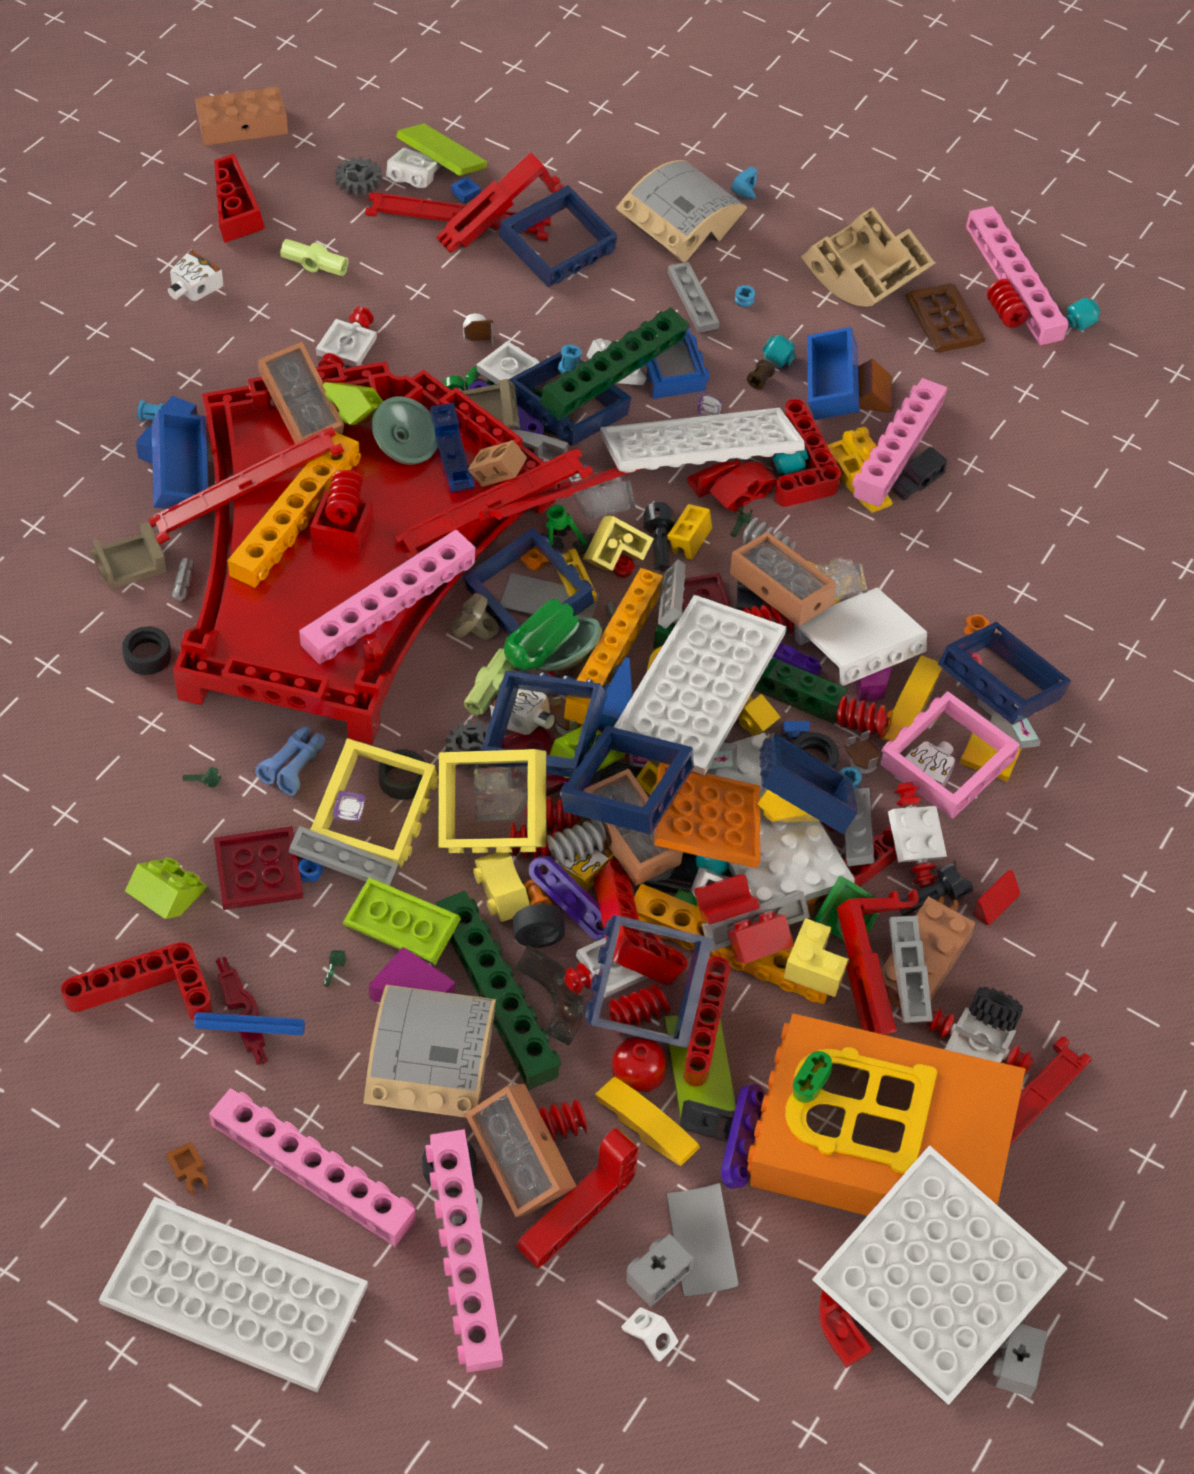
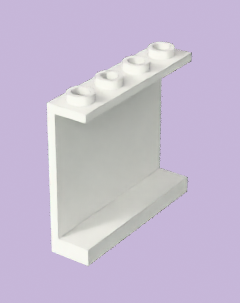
[794,588,927,686]

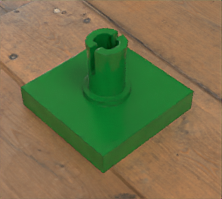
[813,876,879,941]

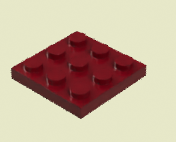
[214,826,303,910]

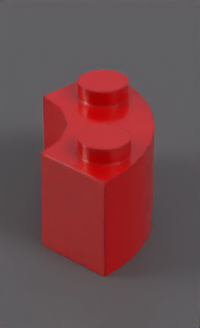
[709,461,777,512]

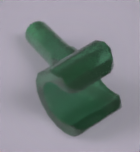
[730,506,753,537]
[183,767,221,788]
[323,950,346,987]

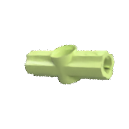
[280,239,349,276]
[464,648,514,716]

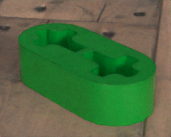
[792,1051,832,1103]

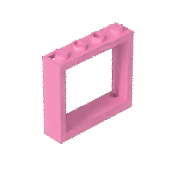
[880,692,1020,819]

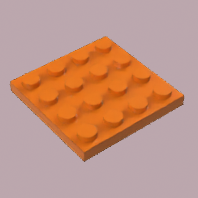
[654,762,760,869]

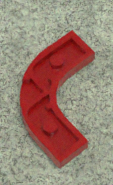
[819,1290,872,1368]

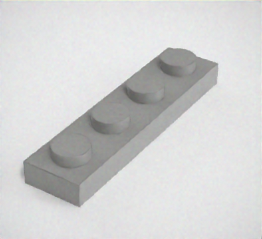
[668,262,720,333]
[658,559,686,629]
[845,788,874,866]
[289,826,399,886]
[702,890,810,951]

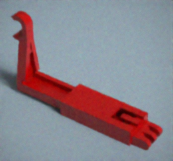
[437,152,564,253]
[836,889,919,1036]

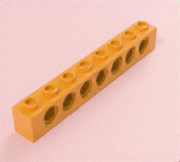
[228,432,361,587]
[564,568,663,725]
[634,884,829,1005]

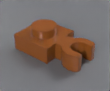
[166,1141,209,1196]

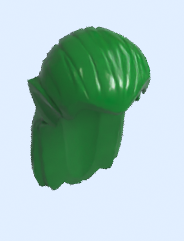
[504,599,580,671]

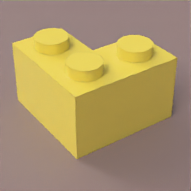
[583,516,654,571]
[784,918,848,997]

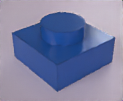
[451,176,481,203]
[781,721,810,739]

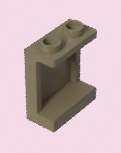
[458,379,520,430]
[91,522,167,589]

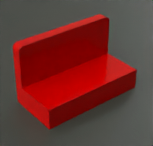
[687,460,741,498]
[694,873,760,925]

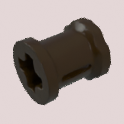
[747,360,775,390]

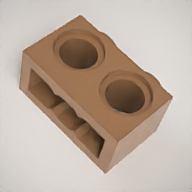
[468,440,527,487]

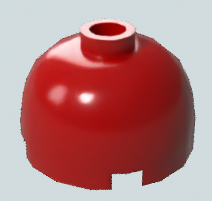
[611,1036,667,1093]

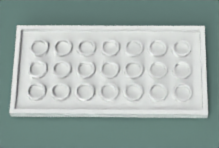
[600,408,804,472]
[614,595,786,775]
[706,732,854,904]
[99,1197,368,1392]

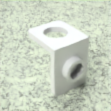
[621,1307,678,1362]

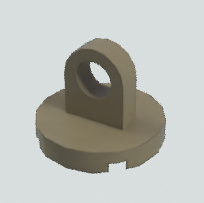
[450,593,499,640]

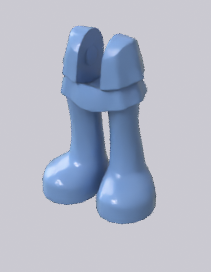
[255,726,325,796]

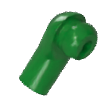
[465,367,480,390]

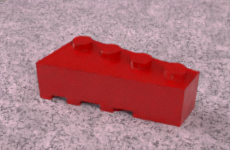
[214,153,265,243]

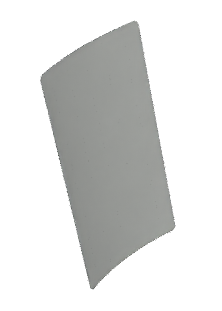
[500,573,599,619]
[667,1183,739,1296]

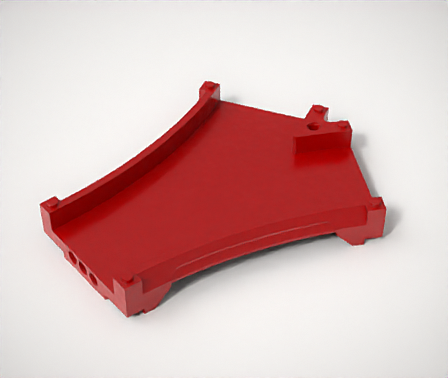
[173,361,556,745]

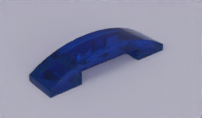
[430,403,475,493]

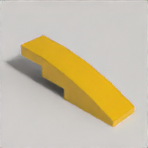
[827,439,893,513]
[881,655,943,742]
[595,1076,700,1166]

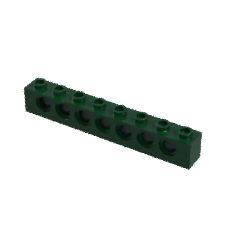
[540,307,690,421]
[653,620,847,724]
[436,890,561,1090]

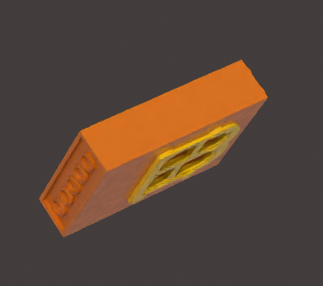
[747,1013,1026,1216]

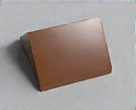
[858,358,892,412]

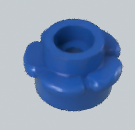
[299,858,323,882]

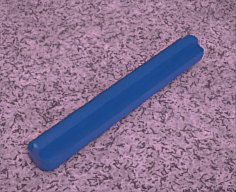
[194,1012,305,1035]

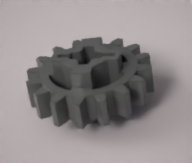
[335,156,382,196]
[445,719,489,772]

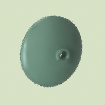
[372,397,439,465]
[540,618,602,671]

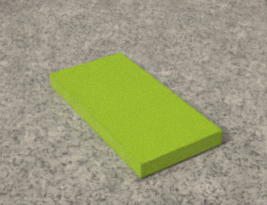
[396,123,488,176]
[343,877,461,965]
[664,1015,736,1119]

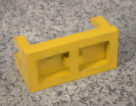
[667,504,713,560]

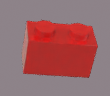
[727,911,794,964]

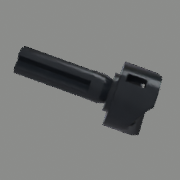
[643,502,675,572]
[900,860,973,916]

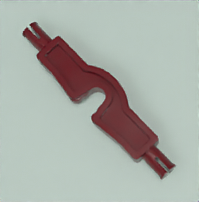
[216,957,268,1065]

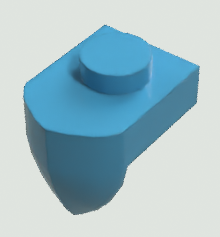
[731,166,758,200]

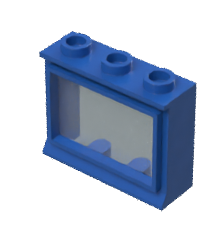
[644,328,710,399]

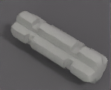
[172,558,195,602]

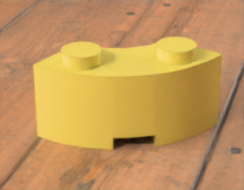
[473,852,530,922]

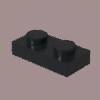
[679,1100,734,1142]

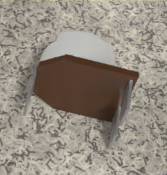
[463,313,493,346]
[550,696,582,735]
[844,731,880,774]

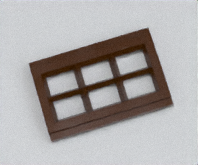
[906,283,985,353]

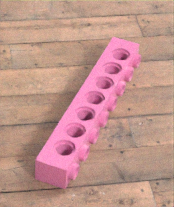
[966,206,1068,345]
[852,378,947,507]
[300,530,475,665]
[209,1088,416,1247]
[425,1129,503,1373]

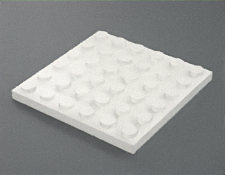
[812,1145,1067,1405]

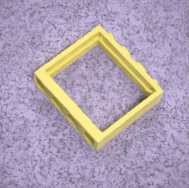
[310,738,439,868]
[439,749,546,853]

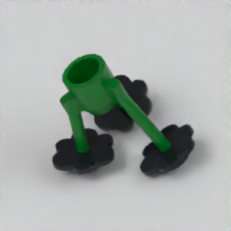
[546,505,595,555]

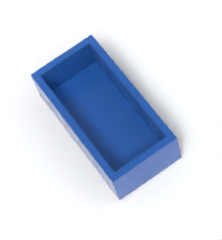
[807,327,860,420]
[152,409,208,509]

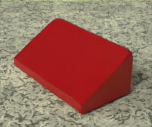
[973,869,1020,926]

